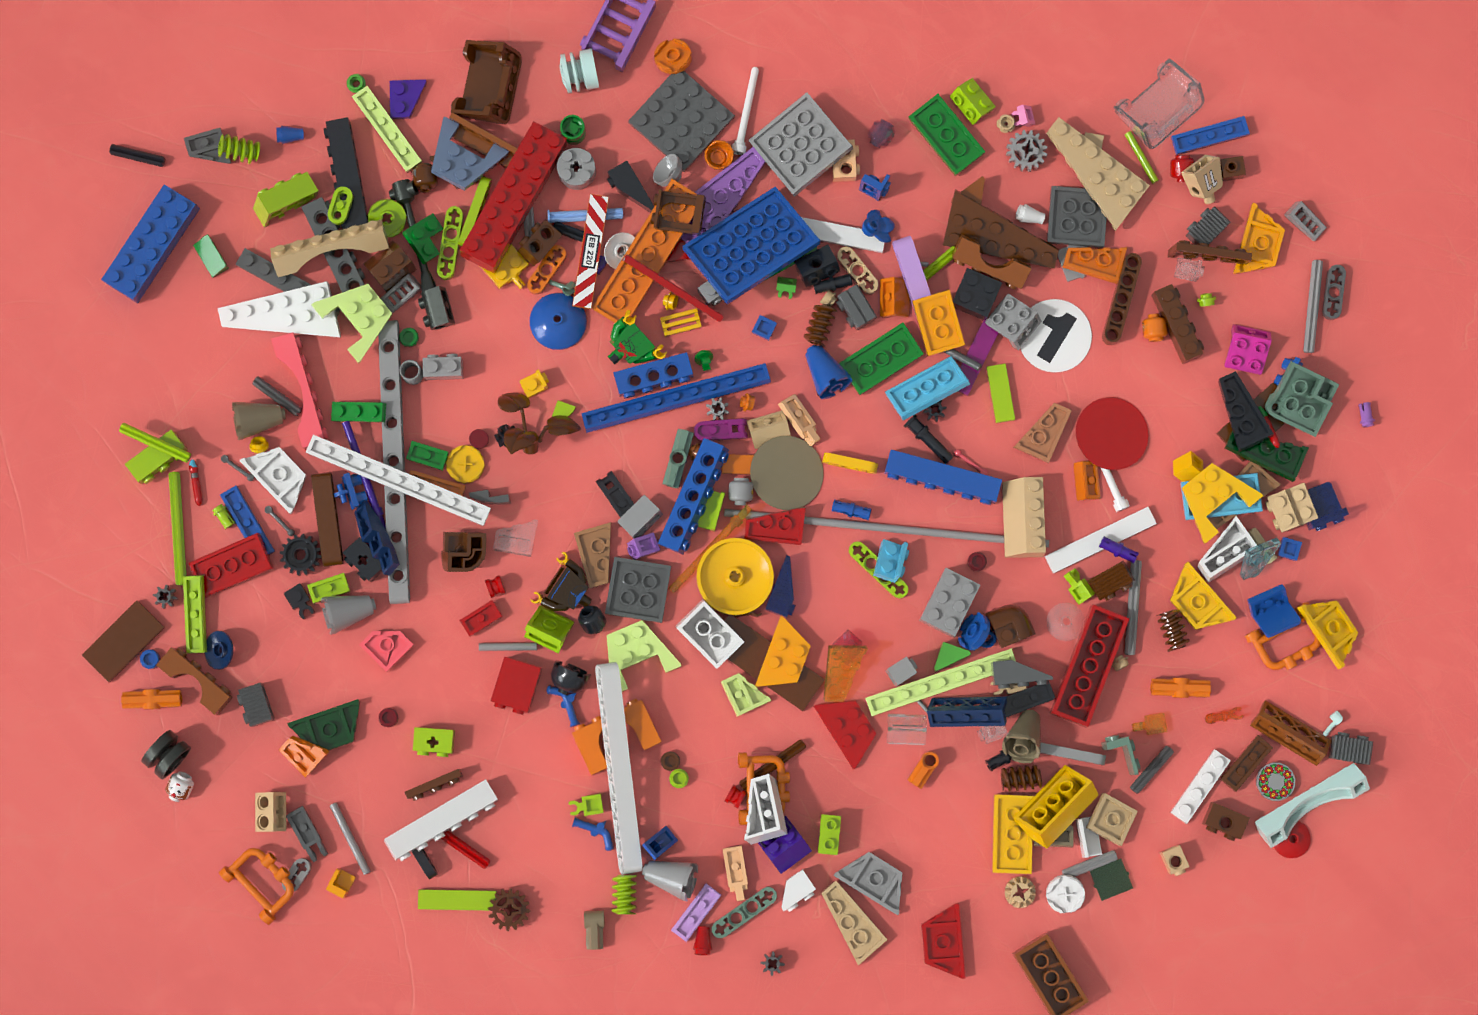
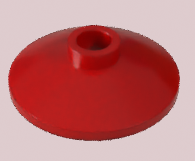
[1274,821,1311,858]

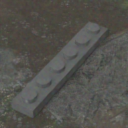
[236,248,341,316]

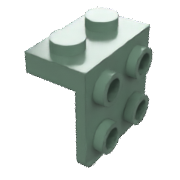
[1101,735,1141,775]

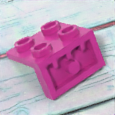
[1225,324,1272,375]

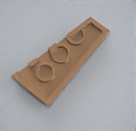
[1208,461,1281,529]

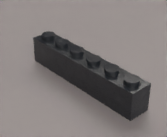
[324,117,368,230]

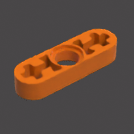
[527,245,567,295]

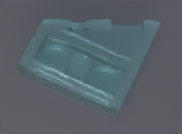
[1240,538,1281,580]

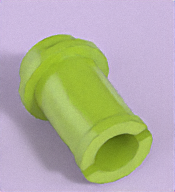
[212,504,235,530]

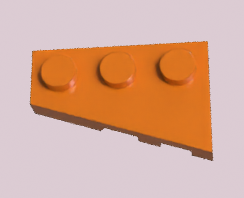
[1062,247,1127,284]

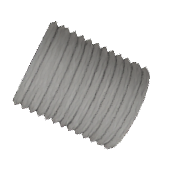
[400,360,423,385]

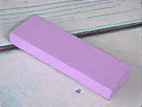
[671,883,721,942]

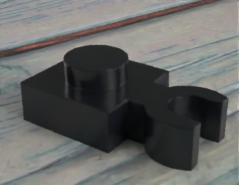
[283,583,315,620]

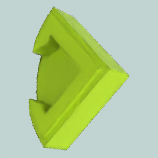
[552,400,576,417]

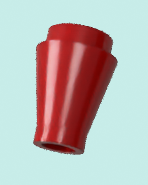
[693,926,712,956]

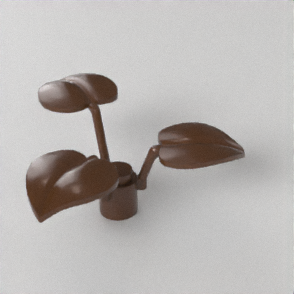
[498,393,581,454]

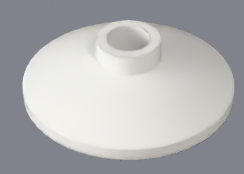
[604,232,635,269]

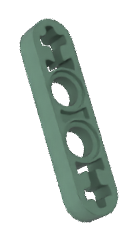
[712,887,777,938]

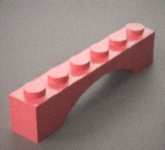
[271,332,329,450]

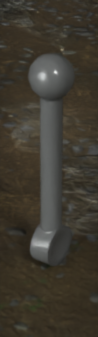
[221,455,254,481]
[265,506,295,536]

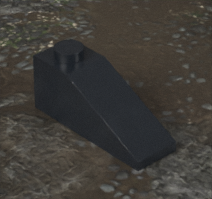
[607,161,654,213]

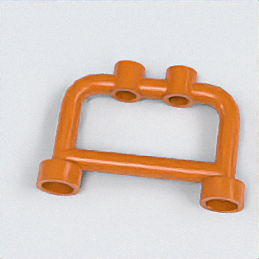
[1245,602,1321,670]
[738,752,790,825]
[219,848,294,925]

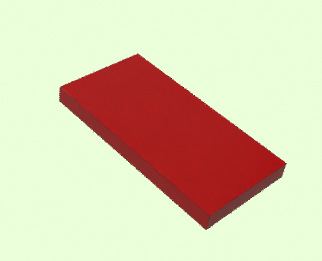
[188,533,274,598]

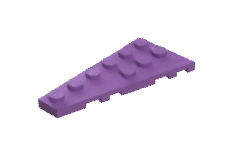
[681,147,765,244]

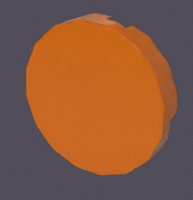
[654,39,692,74]

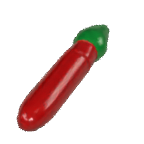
[1258,406,1280,448]

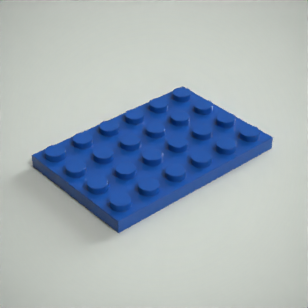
[682,187,820,305]

